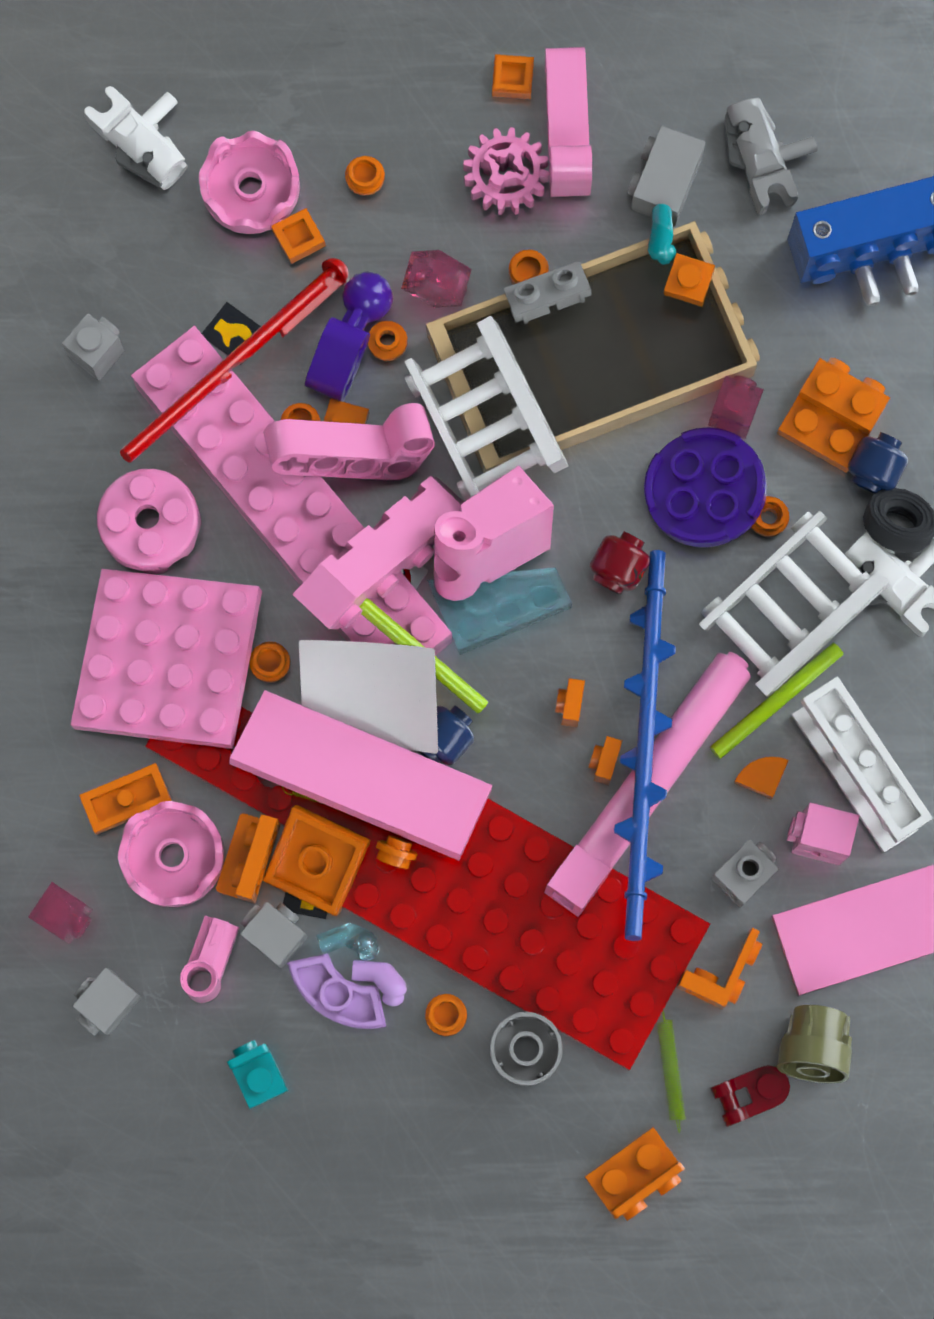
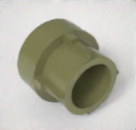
[777,1005,852,1083]

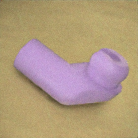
[352,960,407,1006]

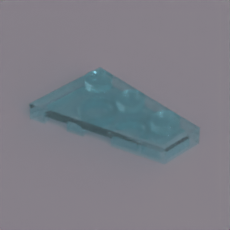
[427,567,572,655]

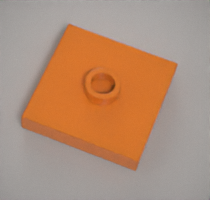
[262,805,371,916]

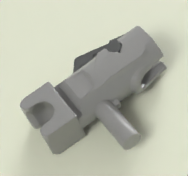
[725,98,818,215]

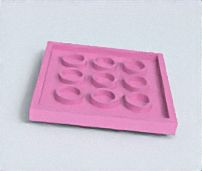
[71,569,262,749]

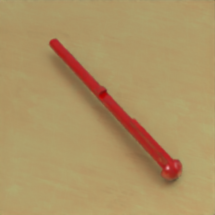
[120,258,349,463]

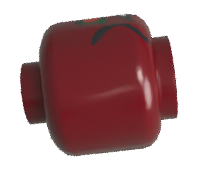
[590,531,650,595]

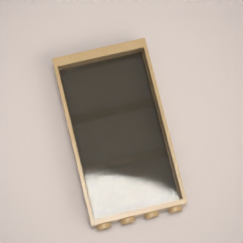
[426,221,760,473]

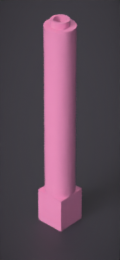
[544,652,751,917]

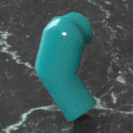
[647,204,676,265]

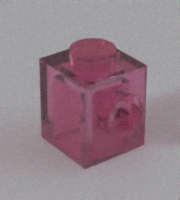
[401,249,472,308]
[708,375,764,439]
[28,882,93,944]

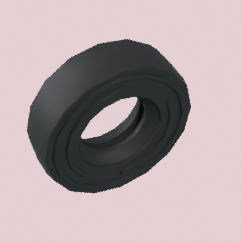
[863,488,934,554]

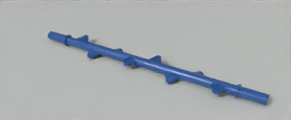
[614,550,676,941]

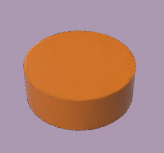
[509,249,549,285]

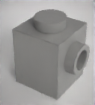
[62,313,125,381]
[711,839,779,908]
[240,902,308,969]
[73,967,142,1036]

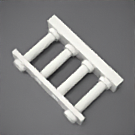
[404,316,569,501]
[699,511,890,697]
[791,676,933,853]

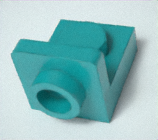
[227,1040,289,1109]

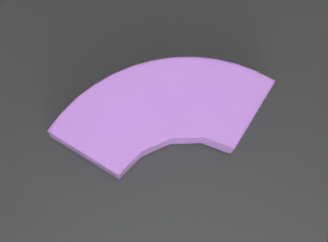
[287,953,386,1029]

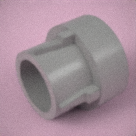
[490,1012,563,1086]

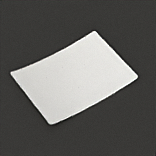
[299,640,438,754]

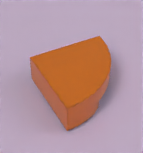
[734,757,789,799]

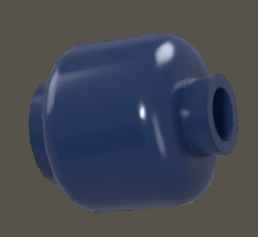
[848,432,909,494]
[418,705,474,766]

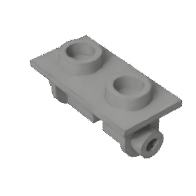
[503,261,592,324]

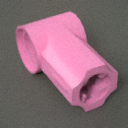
[180,916,240,1003]

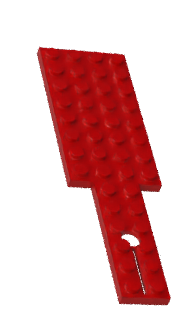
[145,706,711,1071]

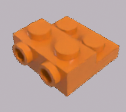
[777,357,891,473]

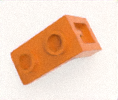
[677,927,763,1010]

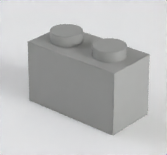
[627,125,706,226]

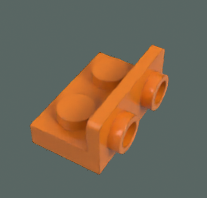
[216,813,281,904]
[585,1127,685,1221]

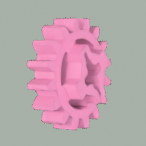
[463,127,549,215]

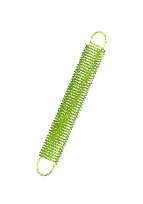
[657,1009,686,1133]

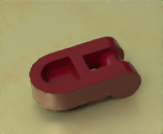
[710,1065,790,1127]

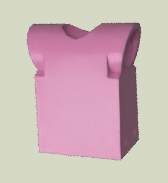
[434,466,554,601]

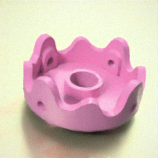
[199,131,300,234]
[97,469,201,574]
[118,801,224,907]

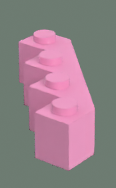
[292,476,464,629]

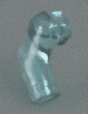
[316,923,379,961]

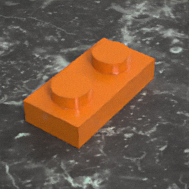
[79,763,172,835]

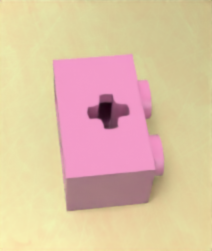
[787,802,860,865]

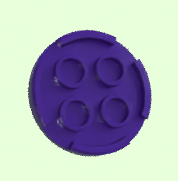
[644,427,767,547]

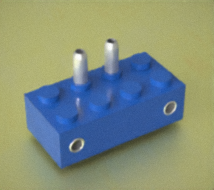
[787,176,934,306]

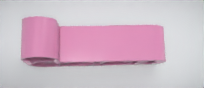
[545,47,592,197]
[263,403,435,480]

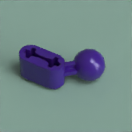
[304,271,393,402]

